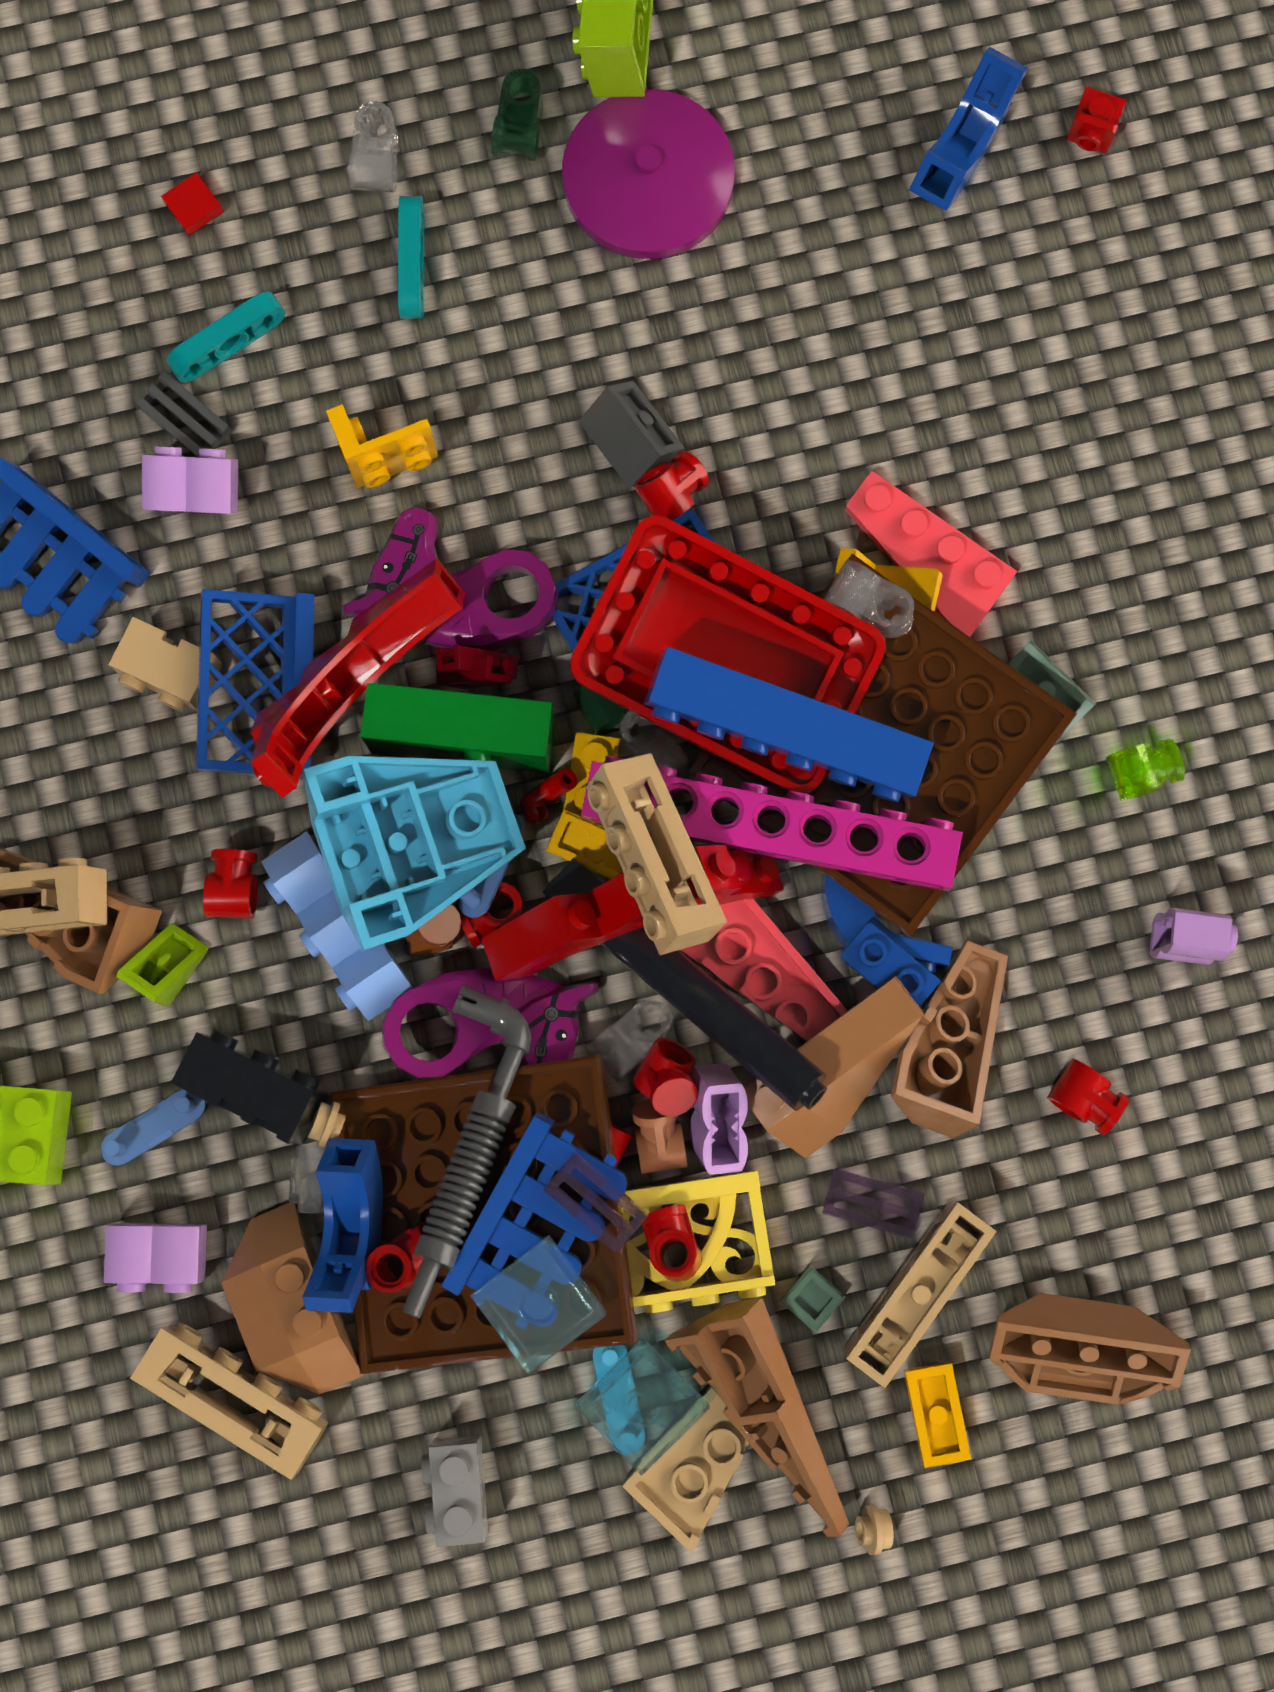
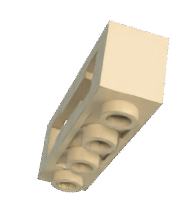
[586,753,727,955]
[0,858,107,936]
[841,1201,997,1388]
[130,1323,329,1480]

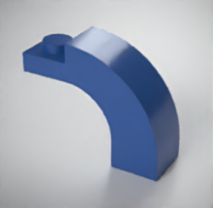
[909,47,1028,211]
[821,874,953,975]
[302,1138,383,1313]

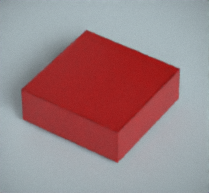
[161,172,224,236]

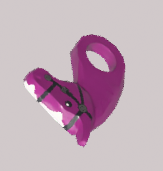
[343,507,558,649]
[382,968,599,1078]

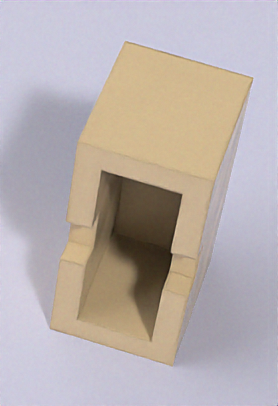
[108,617,223,712]

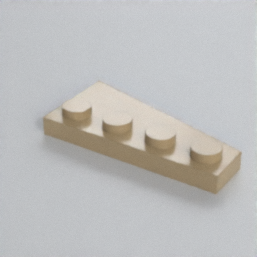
[622,1386,749,1554]

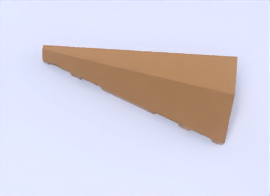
[665,1297,849,1537]

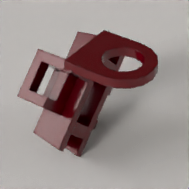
[436,645,520,689]

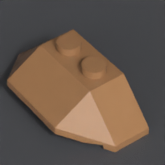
[221,1200,365,1394]
[989,1293,1191,1405]

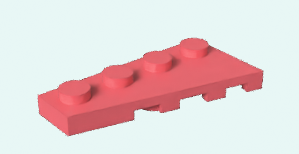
[844,471,1017,637]
[680,899,848,1042]

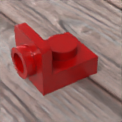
[1066,86,1127,154]

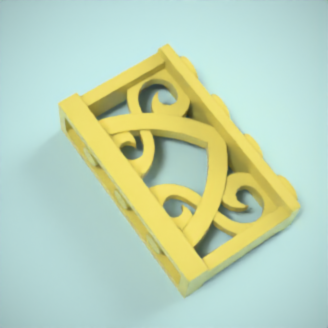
[620,1170,776,1314]

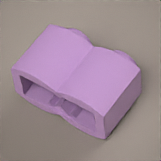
[142,446,238,514]
[1149,907,1238,965]
[689,1063,748,1175]
[104,1223,207,1293]

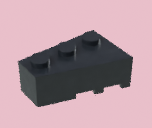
[171,1029,328,1144]

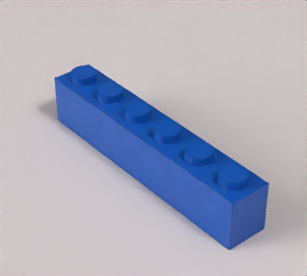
[643,647,934,803]

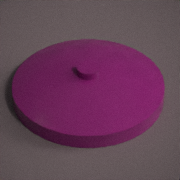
[562,89,735,259]

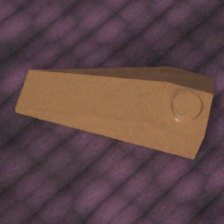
[0,848,162,994]
[891,941,1008,1138]
[744,976,925,1158]

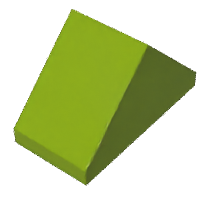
[116,923,209,1007]

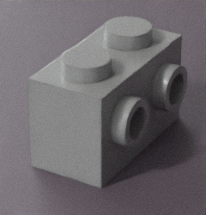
[421,1435,489,1547]

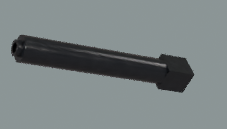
[543,858,827,1111]

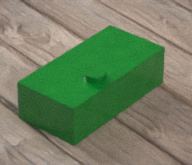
[360,683,556,774]

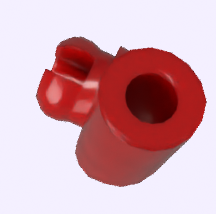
[520,768,577,823]

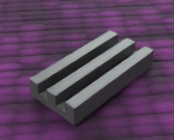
[135,371,232,457]

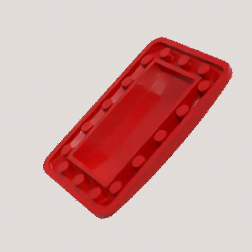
[570,515,886,793]

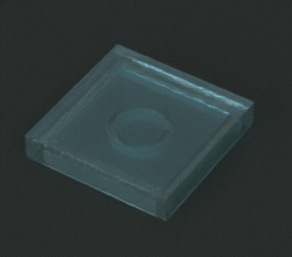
[470,1235,607,1374]
[575,1338,710,1476]

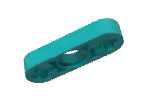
[398,196,425,319]
[166,291,286,383]

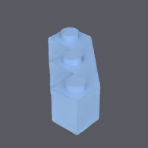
[261,831,413,1022]

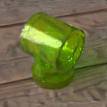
[1106,738,1185,801]

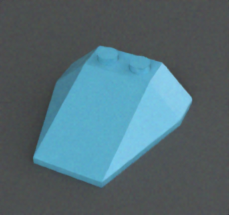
[302,756,526,951]

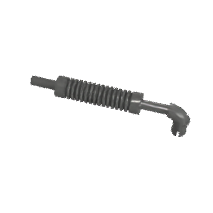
[402,985,532,1318]

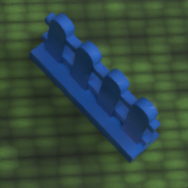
[0,457,151,644]
[441,1112,628,1329]

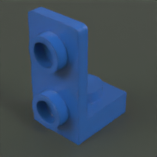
[841,923,941,1007]

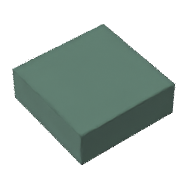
[779,1265,846,1333]

